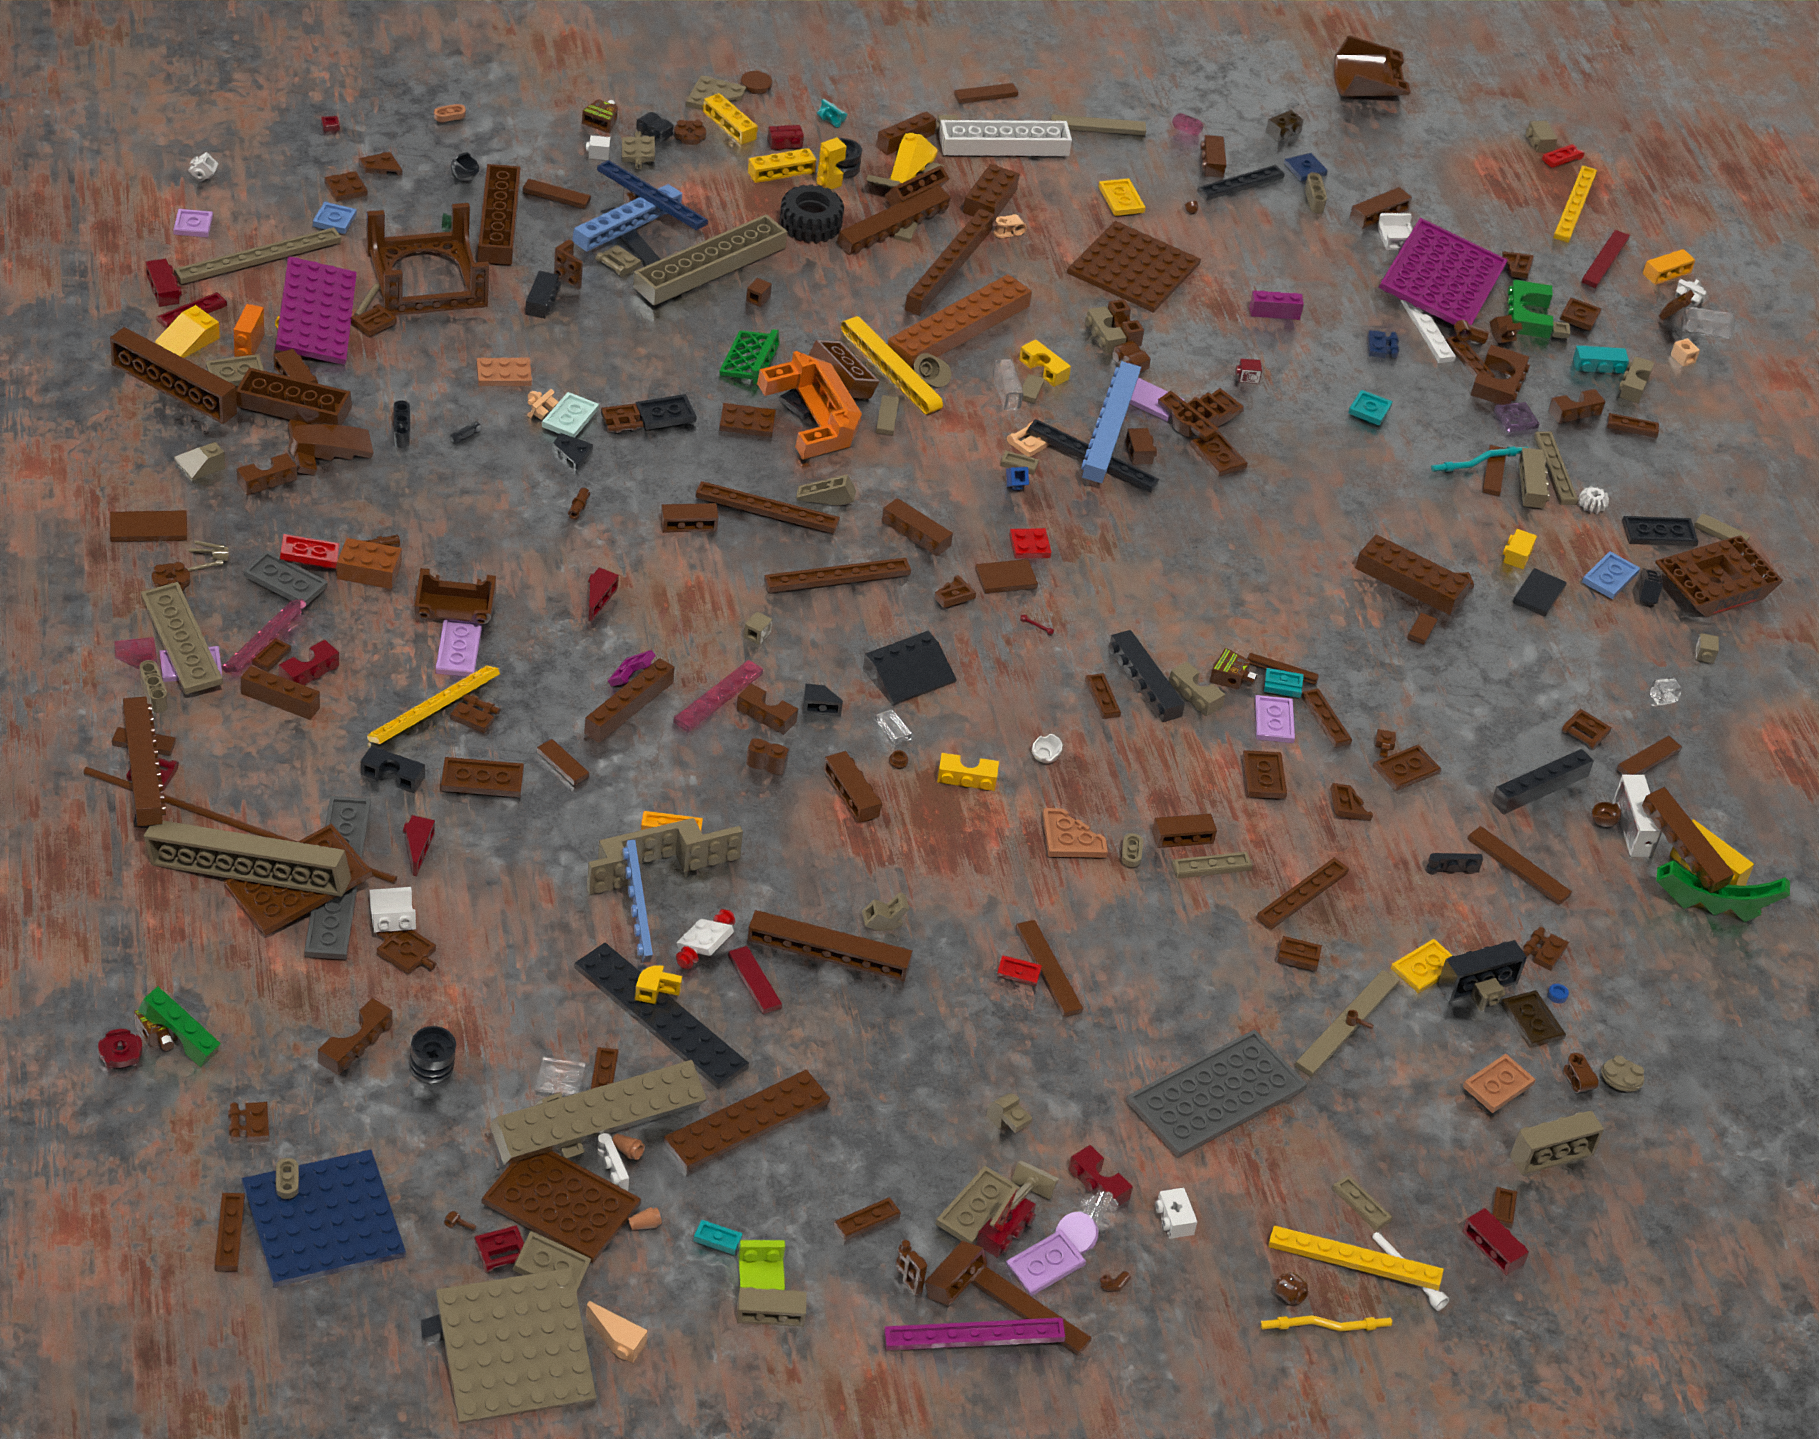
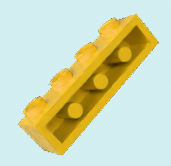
[703,93,758,145]
[748,148,817,183]

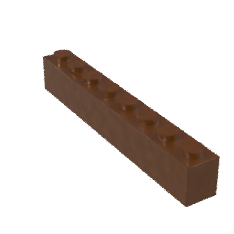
[837,184,951,255]
[747,910,913,981]

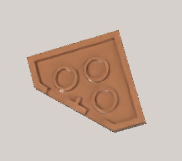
[1042,808,1108,858]

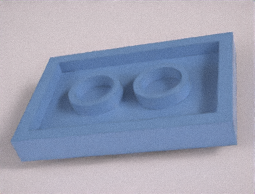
[1582,551,1640,599]

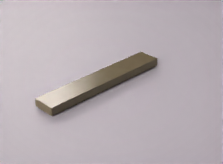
[1051,114,1146,136]
[1534,431,1578,505]

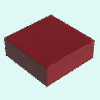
[321,116,340,131]

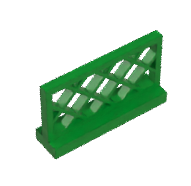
[719,329,780,385]

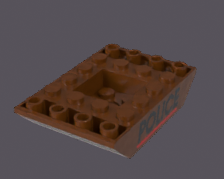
[1655,535,1783,617]

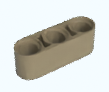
[1305,173,1327,214]
[140,660,167,713]

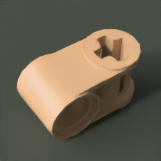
[993,214,1027,239]

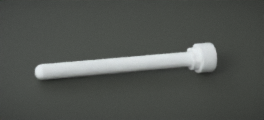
[1373,1232,1449,1311]

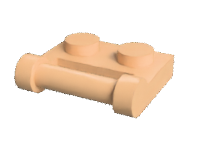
[1007,421,1051,457]

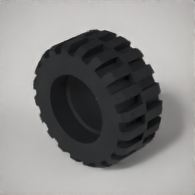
[780,184,844,243]

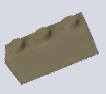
[737,1287,807,1327]

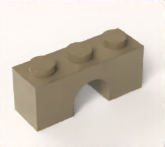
[1085,306,1127,354]
[1618,356,1654,403]
[1169,662,1225,716]

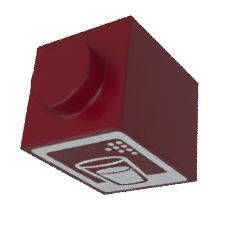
[1235,358,1262,384]

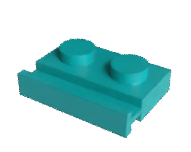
[1264,668,1303,698]

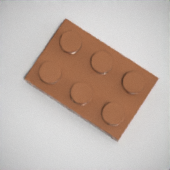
[477,357,532,386]
[1463,1054,1536,1113]

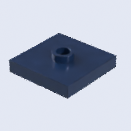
[1284,153,1328,182]

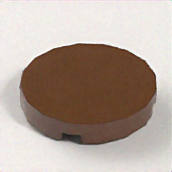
[741,71,772,94]

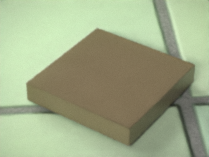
[867,174,901,189]

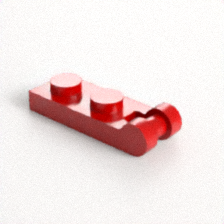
[1542,144,1585,168]

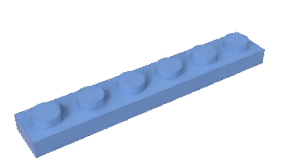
[622,840,653,963]

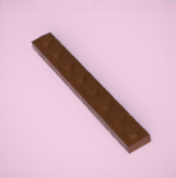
[695,481,840,534]
[764,557,911,593]

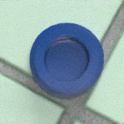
[1547,984,1569,1003]

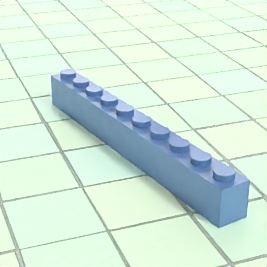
[1081,361,1141,483]

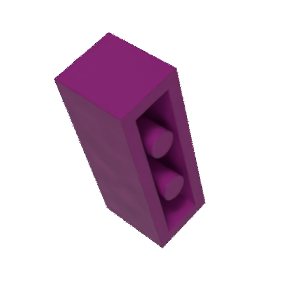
[1249,290,1304,320]

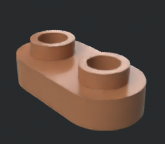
[434,104,466,123]

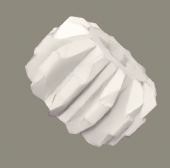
[1579,486,1609,514]

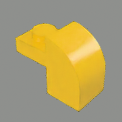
[635,965,682,1004]

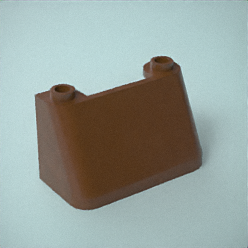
[414,568,496,624]

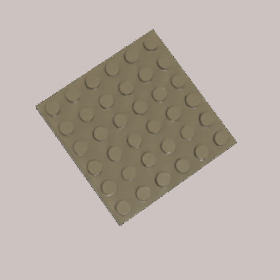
[436,1268,597,1424]

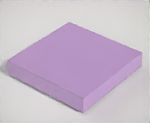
[173,209,213,237]

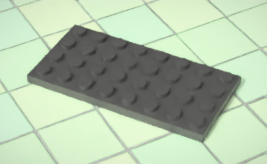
[1126,1029,1308,1158]

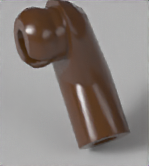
[1100,1271,1131,1291]

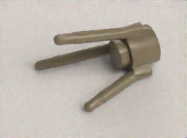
[186,541,228,572]

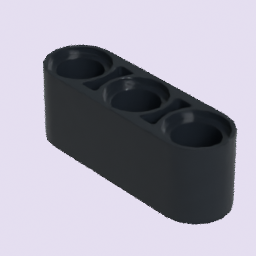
[393,400,410,448]

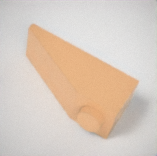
[586,1301,648,1363]

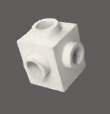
[189,152,218,183]

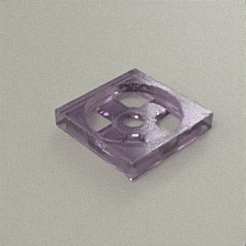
[1494,402,1540,432]

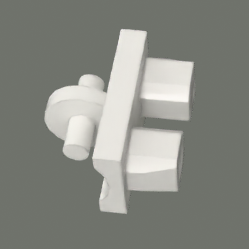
[1675,279,1707,307]

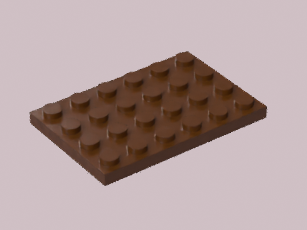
[224,823,373,936]
[482,1151,641,1263]

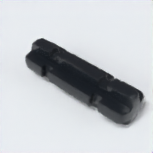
[450,421,481,444]

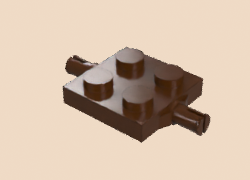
[377,930,437,974]

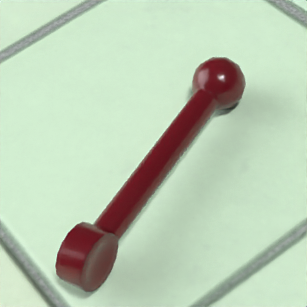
[1020,615,1054,635]

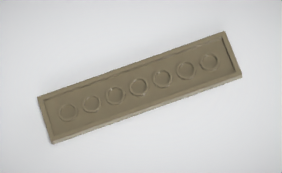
[141,582,223,694]

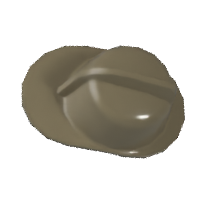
[913,353,952,387]

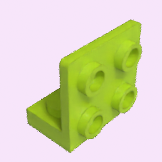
[738,1240,785,1290]

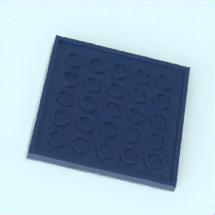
[241,1149,406,1288]

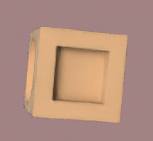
[1671,338,1700,367]

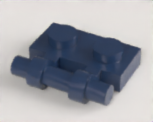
[1368,330,1399,358]

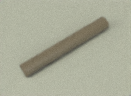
[354,283,380,316]

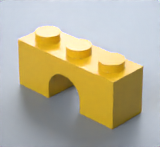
[816,138,847,190]
[1019,339,1071,387]
[937,753,999,791]

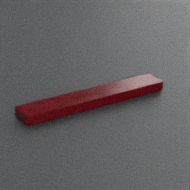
[1581,229,1630,288]

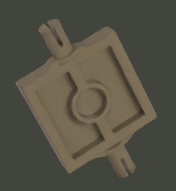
[622,131,655,170]

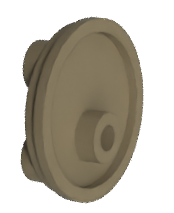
[1601,1055,1644,1092]

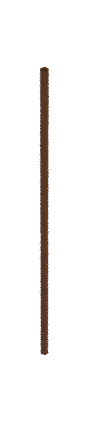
[84,767,397,884]

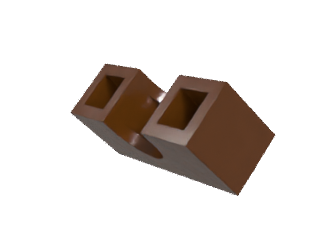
[1108,299,1144,346]
[1548,389,1606,424]
[237,453,297,496]
[736,683,798,735]

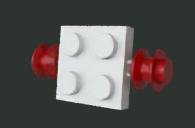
[676,909,736,969]

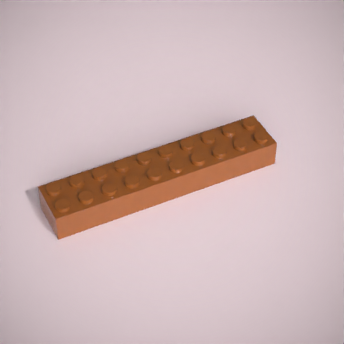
[888,274,1032,370]

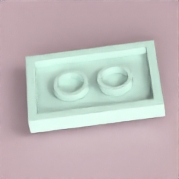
[542,392,599,438]

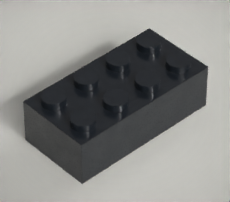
[1437,940,1527,1002]

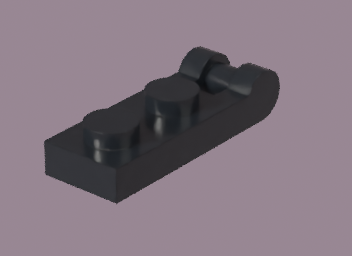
[1426,853,1483,875]

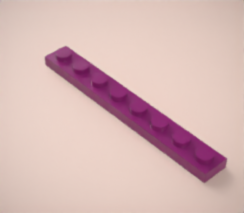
[884,1318,1065,1351]

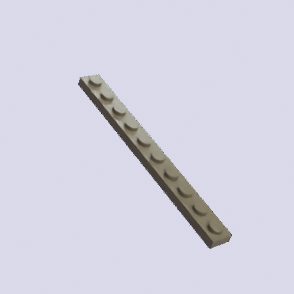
[174,227,341,284]

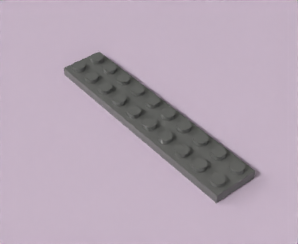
[304,796,371,960]

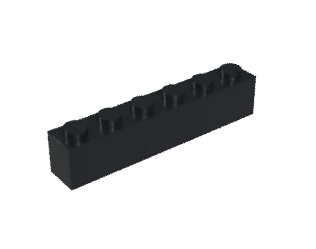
[1108,630,1185,723]
[1491,749,1594,815]

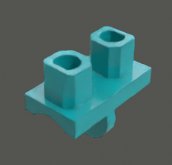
[817,99,847,127]

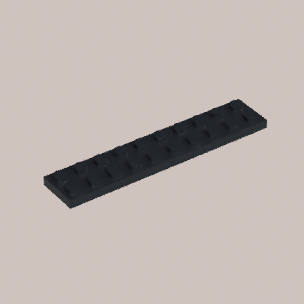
[574,942,749,1090]

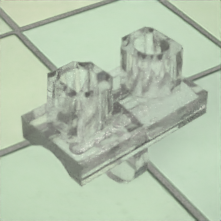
[1081,1190,1119,1231]

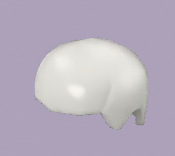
[1032,734,1063,764]

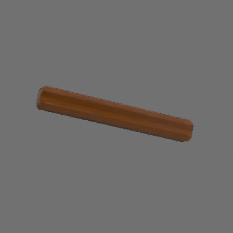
[1247,653,1319,684]

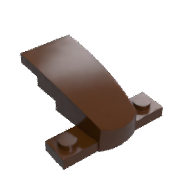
[1158,388,1244,442]
[288,419,374,476]

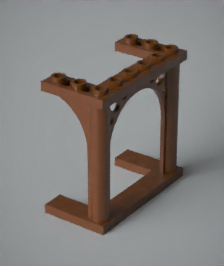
[366,203,489,316]

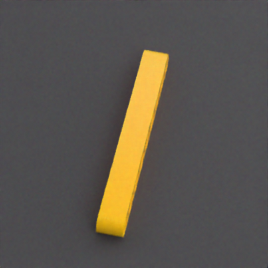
[841,316,943,415]

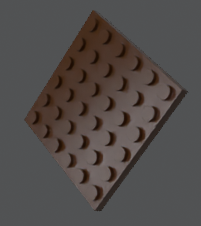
[1067,221,1201,313]

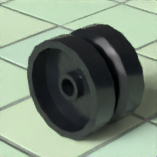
[836,138,862,178]

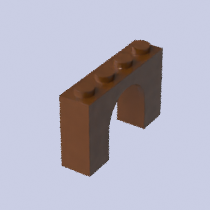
[1471,344,1531,408]

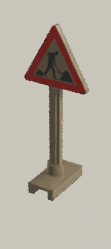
[990,1160,1059,1232]

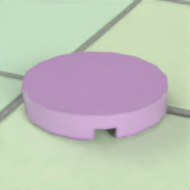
[1055,1212,1098,1255]

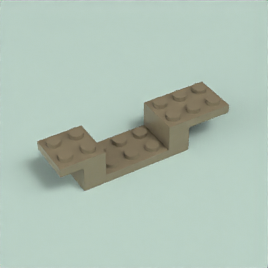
[587,818,743,895]

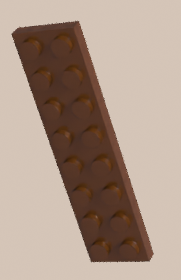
[663,1069,830,1172]

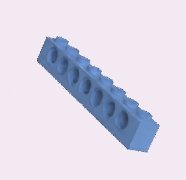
[573,184,683,252]

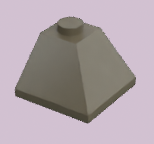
[174,442,225,481]

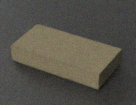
[1018,374,1045,403]
[1000,451,1039,475]

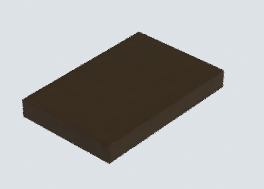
[1500,990,1566,1048]

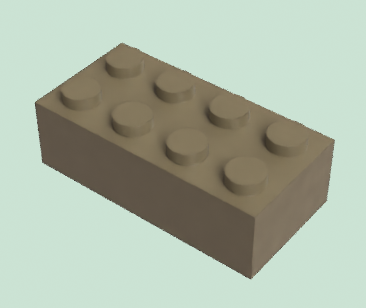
[1510,1110,1604,1175]

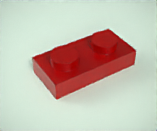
[997,955,1042,986]

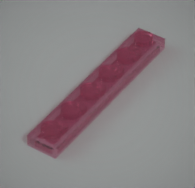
[222,598,306,673]
[673,660,763,732]

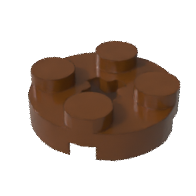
[674,120,706,145]
[151,562,190,592]

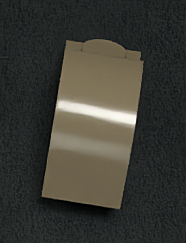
[862,892,909,931]
[986,1093,1033,1133]

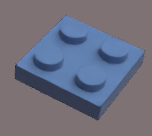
[313,202,357,234]

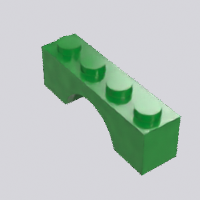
[138,986,221,1068]

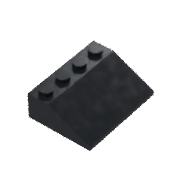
[863,631,957,706]

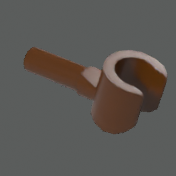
[1346,1010,1374,1029]
[444,1211,476,1231]

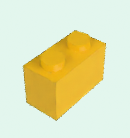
[1502,529,1537,570]

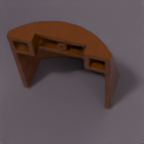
[1334,35,1411,96]

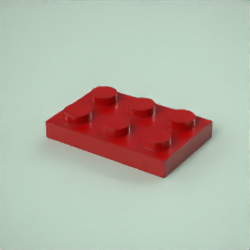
[280,534,340,568]

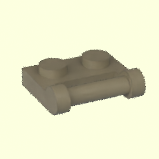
[596,245,641,277]

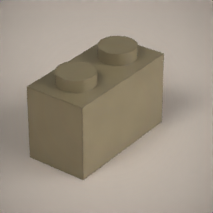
[1526,120,1558,153]

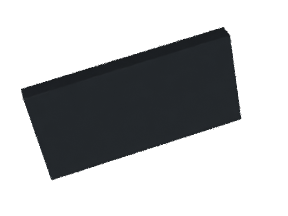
[1622,516,1699,546]

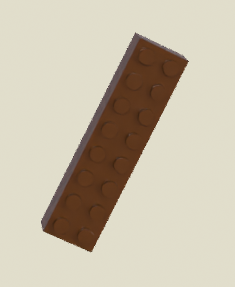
[478,164,521,265]
[110,327,237,424]

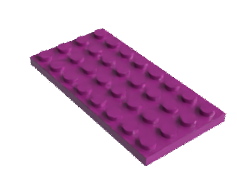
[275,256,357,365]

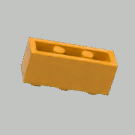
[1643,249,1695,285]

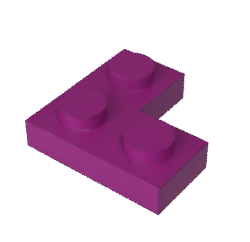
[608,650,656,687]

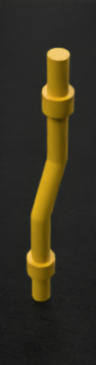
[1260,1315,1392,1332]

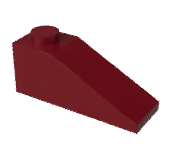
[588,567,619,622]
[403,815,435,877]

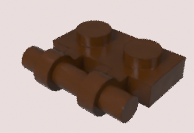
[601,403,643,433]
[450,694,501,733]
[1523,927,1569,971]
[228,1102,269,1143]
[896,1240,927,1296]

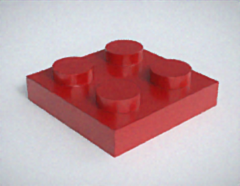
[1009,528,1052,559]

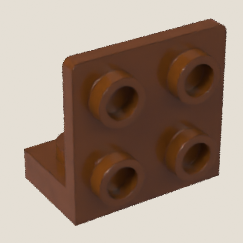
[554,239,583,290]

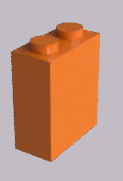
[234,304,265,357]

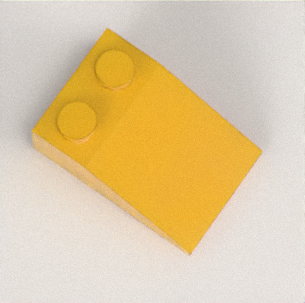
[155,305,220,358]

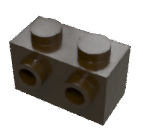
[1266,110,1304,142]

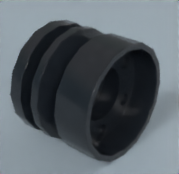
[409,1026,457,1084]

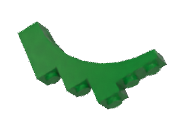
[1656,860,1790,922]

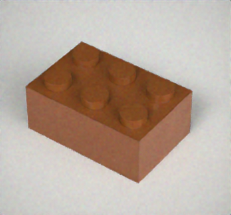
[337,538,402,589]

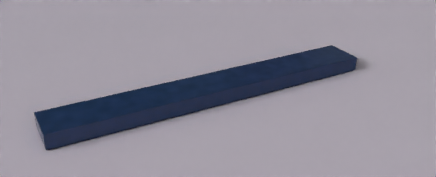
[597,160,708,231]

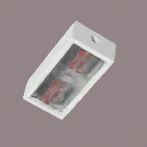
[1613,775,1662,857]

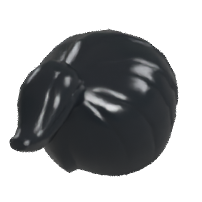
[451,152,479,182]

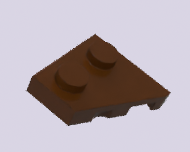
[359,152,402,176]
[1502,251,1534,279]
[935,575,976,608]
[1330,783,1373,821]

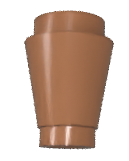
[612,1134,645,1160]
[628,1207,662,1231]

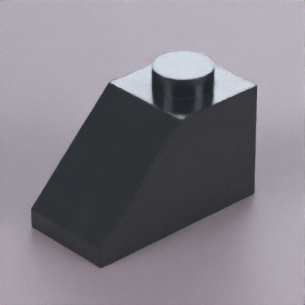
[803,683,843,717]

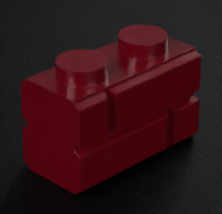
[767,125,804,150]

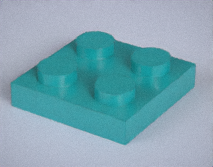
[1348,390,1393,426]

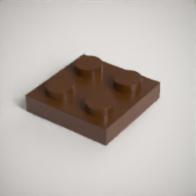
[324,171,368,202]
[1560,297,1602,331]

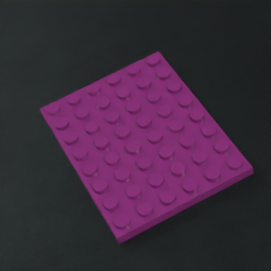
[1378,217,1508,325]

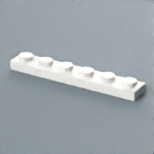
[1400,300,1455,363]

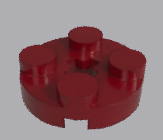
[98,1029,143,1068]

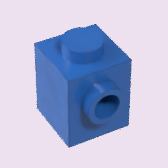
[1006,467,1029,490]

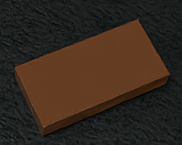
[1407,612,1438,645]
[252,638,291,672]
[1492,1187,1517,1229]

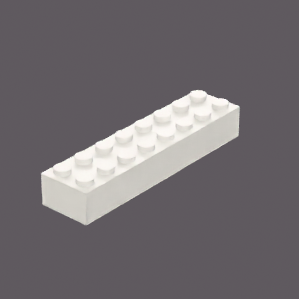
[939,120,1072,157]

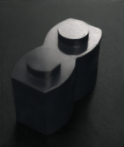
[636,112,674,143]

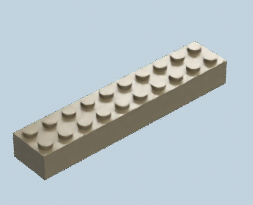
[633,214,787,305]
[144,820,351,897]
[490,1060,707,1165]

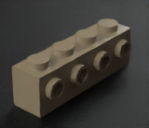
[1519,447,1550,508]

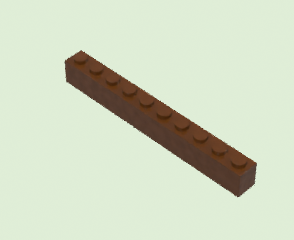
[905,209,995,316]
[122,696,166,826]

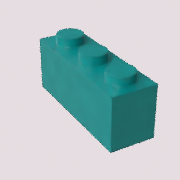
[1573,345,1629,374]

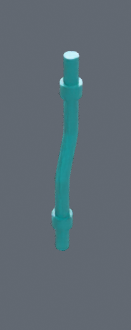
[1431,446,1528,472]

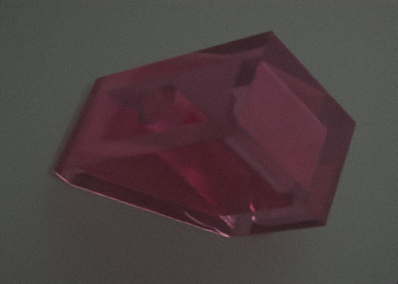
[114,637,157,669]

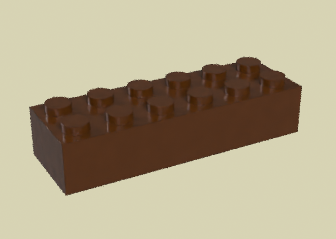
[236,367,352,425]
[1355,534,1471,615]

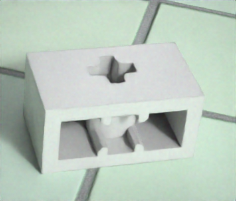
[1155,1188,1197,1239]

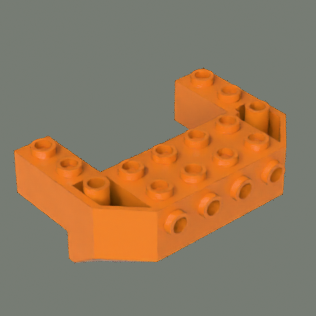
[757,351,862,459]

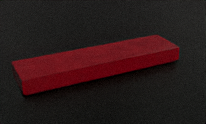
[157,292,227,329]
[728,946,782,1014]

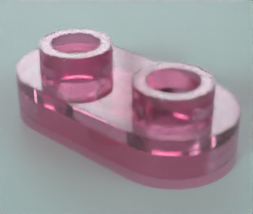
[1172,113,1203,136]

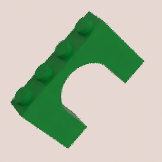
[1507,279,1553,339]

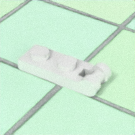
[597,1133,629,1191]

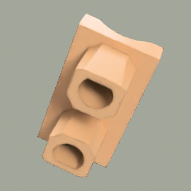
[527,389,559,421]

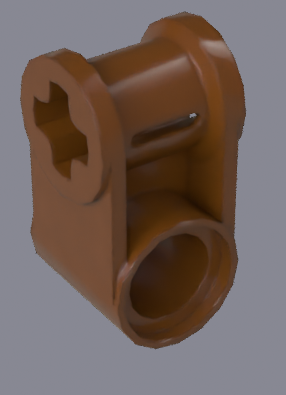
[1563,1053,1598,1093]

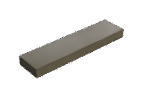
[1171,852,1253,879]

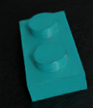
[693,1220,743,1255]

